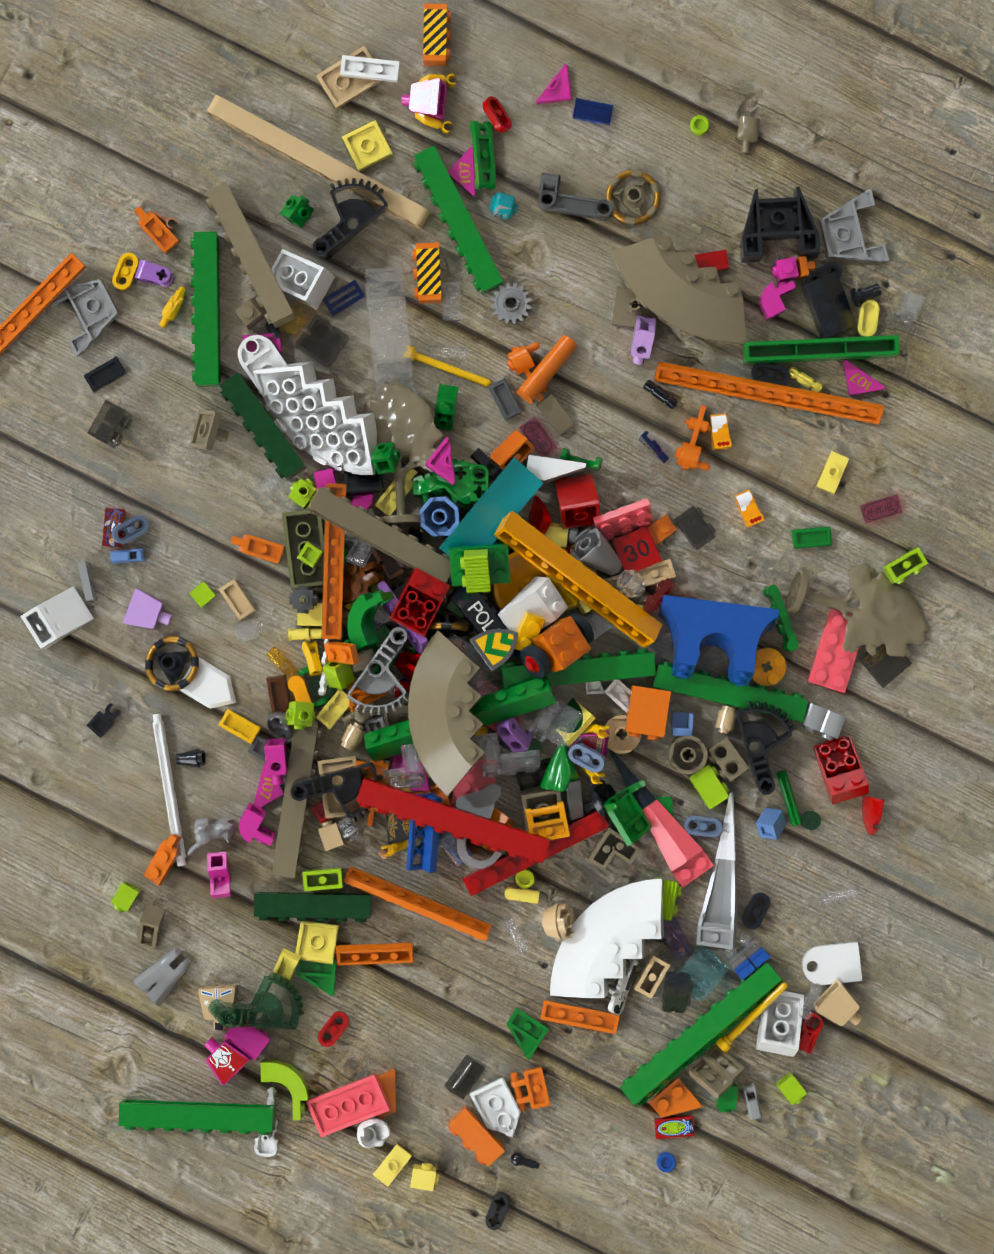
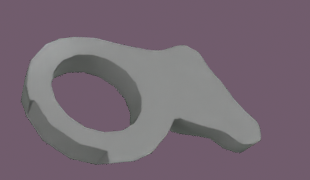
[456,784,502,869]

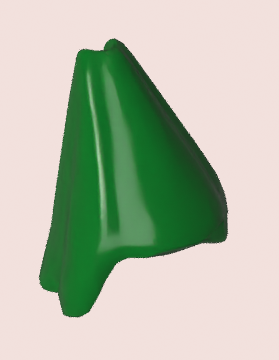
[540,743,579,792]

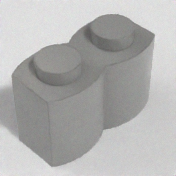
[801,703,846,741]

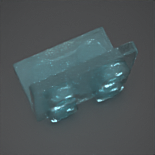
[671,945,729,1001]

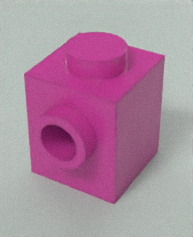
[772,257,799,283]

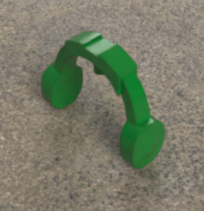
[560,448,603,471]
[297,667,336,708]

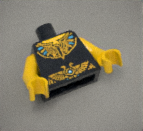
[381,813,420,857]

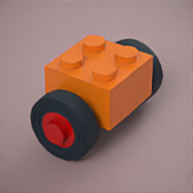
[520,613,594,679]

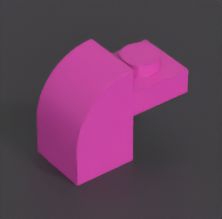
[759,280,796,321]
[314,468,337,491]
[239,802,276,846]
[207,852,232,898]

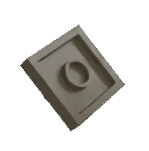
[612,286,652,328]
[189,410,229,451]

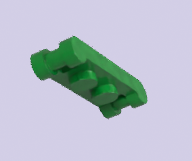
[470,121,496,190]
[763,585,798,652]

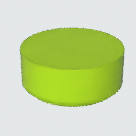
[690,115,709,136]

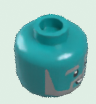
[489,192,518,220]

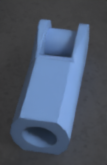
[110,549,146,564]

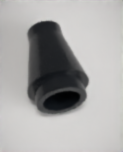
[176,748,206,768]

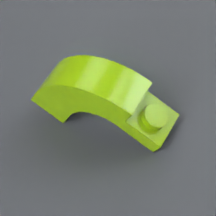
[260,1059,310,1120]

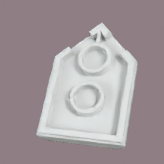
[180,657,236,709]
[469,1077,521,1138]

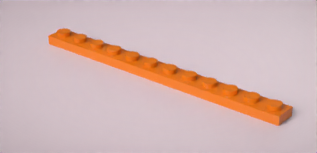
[654,361,884,425]

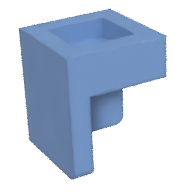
[671,712,693,736]
[756,808,786,840]

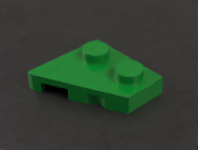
[296,958,337,996]
[506,1007,549,1060]

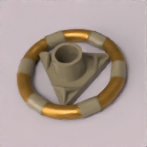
[605,169,661,225]

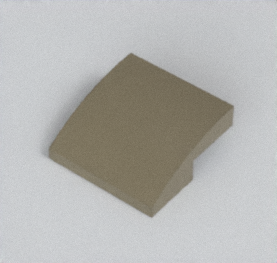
[689,1045,745,1099]

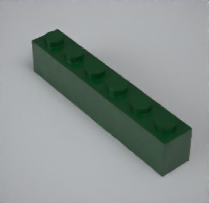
[219,373,306,481]
[254,892,371,922]

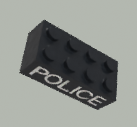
[449,586,519,659]

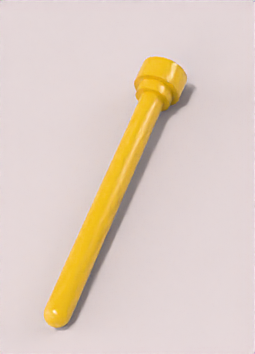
[403,345,491,387]
[716,982,788,1053]

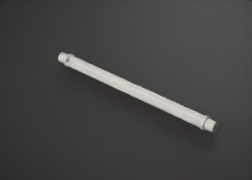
[152,713,186,866]

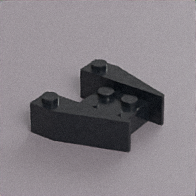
[740,187,820,263]

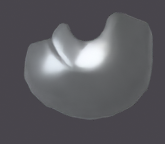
[266,712,294,739]

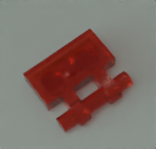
[643,578,675,614]

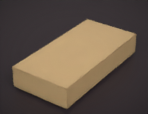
[219,579,256,621]

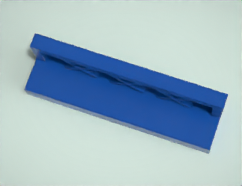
[406,793,442,873]

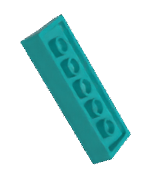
[439,457,543,557]

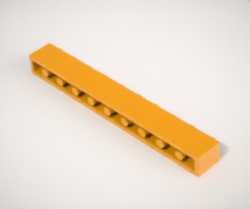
[494,511,663,648]

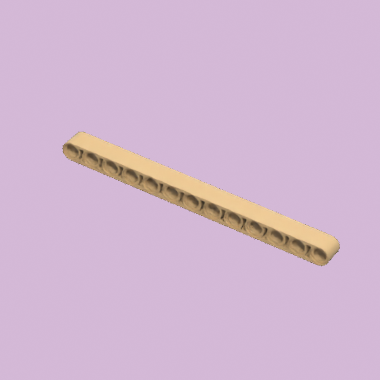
[206,95,431,230]

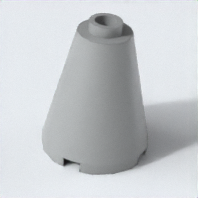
[570,528,622,576]

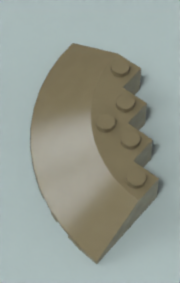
[611,236,747,344]
[408,630,486,796]

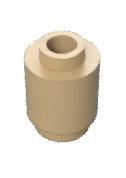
[715,706,737,735]
[341,722,366,752]

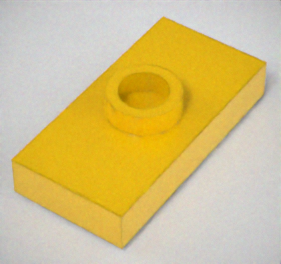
[218,709,261,744]

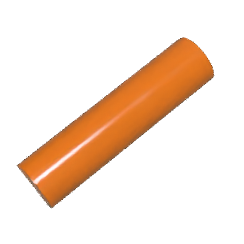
[516,335,577,405]
[336,942,414,966]

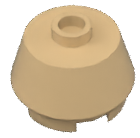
[542,902,575,941]

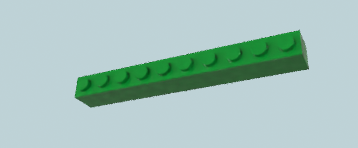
[364,675,556,762]
[620,962,783,1108]

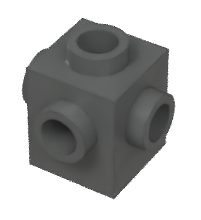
[289,586,318,614]

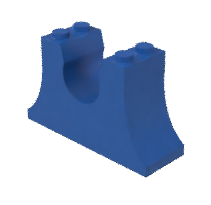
[658,595,779,686]

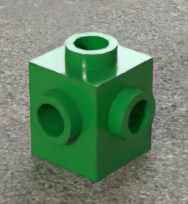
[279,195,314,228]
[371,442,401,474]

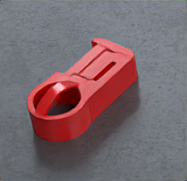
[799,1012,823,1054]

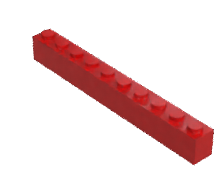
[356,777,550,865]

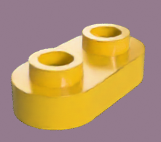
[112,253,139,291]

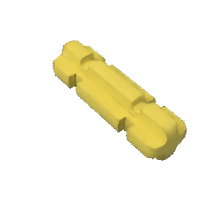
[789,366,823,392]

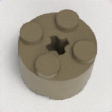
[667,735,708,774]

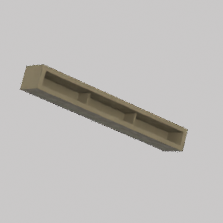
[206,182,296,329]
[306,487,451,583]
[272,724,322,879]

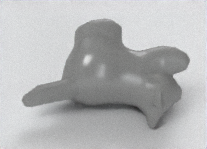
[187,818,235,856]

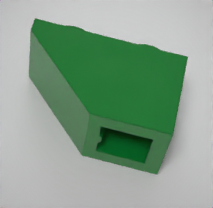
[434,384,458,431]

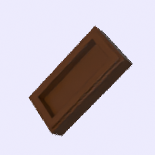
[266,675,291,713]

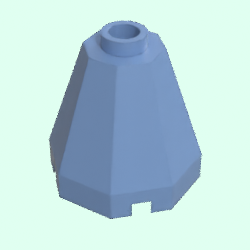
[419,496,460,537]

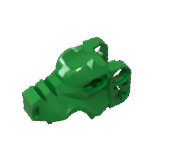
[413,458,489,509]

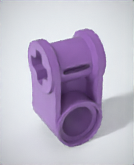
[135,260,174,287]

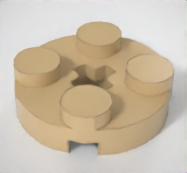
[605,715,641,754]

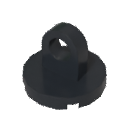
[583,780,616,818]

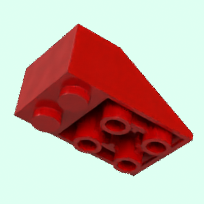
[390,568,450,637]
[813,735,869,805]

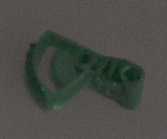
[208,972,304,1030]

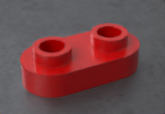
[482,96,512,133]
[318,1011,349,1047]

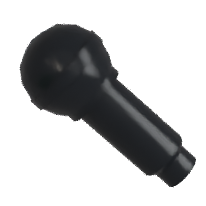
[265,322,281,338]
[510,1152,539,1169]

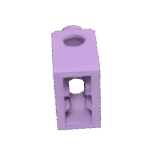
[631,315,656,365]
[123,589,172,629]

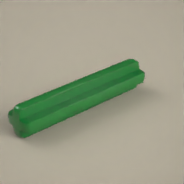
[776,770,802,826]

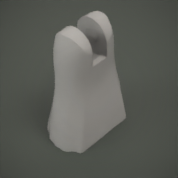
[133,948,191,1006]

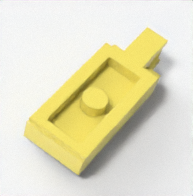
[375,468,418,516]

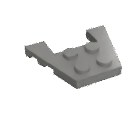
[819,189,889,262]
[50,279,119,357]

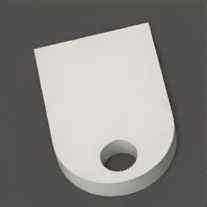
[238,335,295,397]
[802,941,862,985]

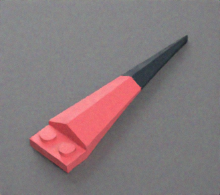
[610,750,714,888]

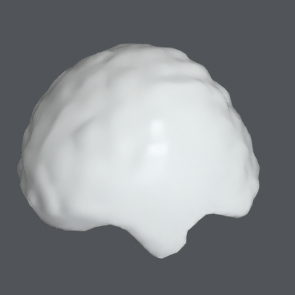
[357,1117,390,1148]

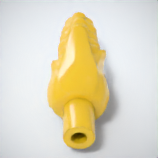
[159,286,186,329]

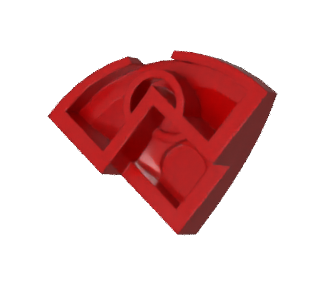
[528,496,551,535]
[862,796,885,836]

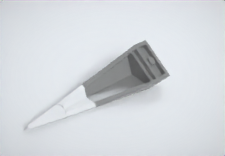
[696,792,738,949]

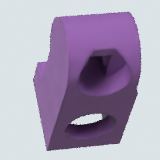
[497,718,533,753]

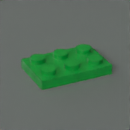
[449,544,510,586]

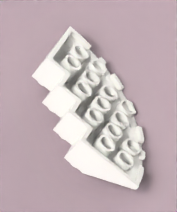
[253,361,377,475]
[550,879,664,998]

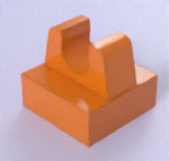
[796,256,816,280]

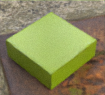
[297,542,324,569]
[189,581,217,608]

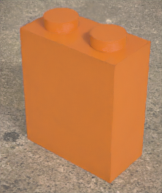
[624,686,671,741]

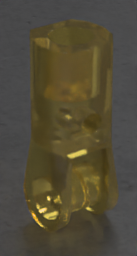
[265,646,298,679]

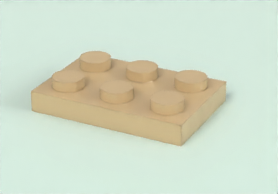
[316,46,382,110]
[317,756,364,819]

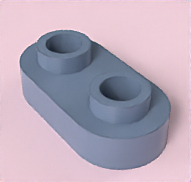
[112,515,149,544]
[568,743,606,773]
[684,815,723,837]

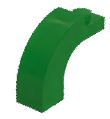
[347,590,394,651]

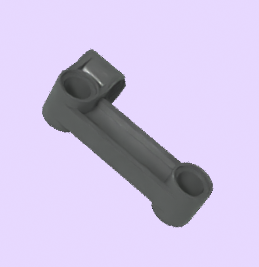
[538,172,613,221]

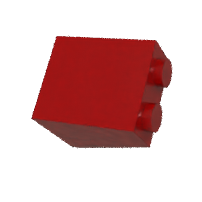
[554,474,600,529]

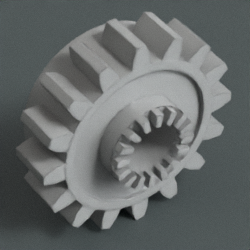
[490,283,532,325]

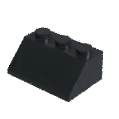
[800,270,856,339]

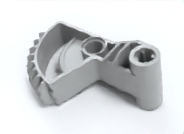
[347,627,408,715]

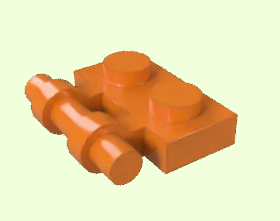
[510,1066,550,1112]

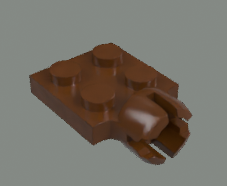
[342,558,385,607]

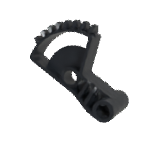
[313,178,388,259]
[736,701,796,795]
[290,762,383,822]

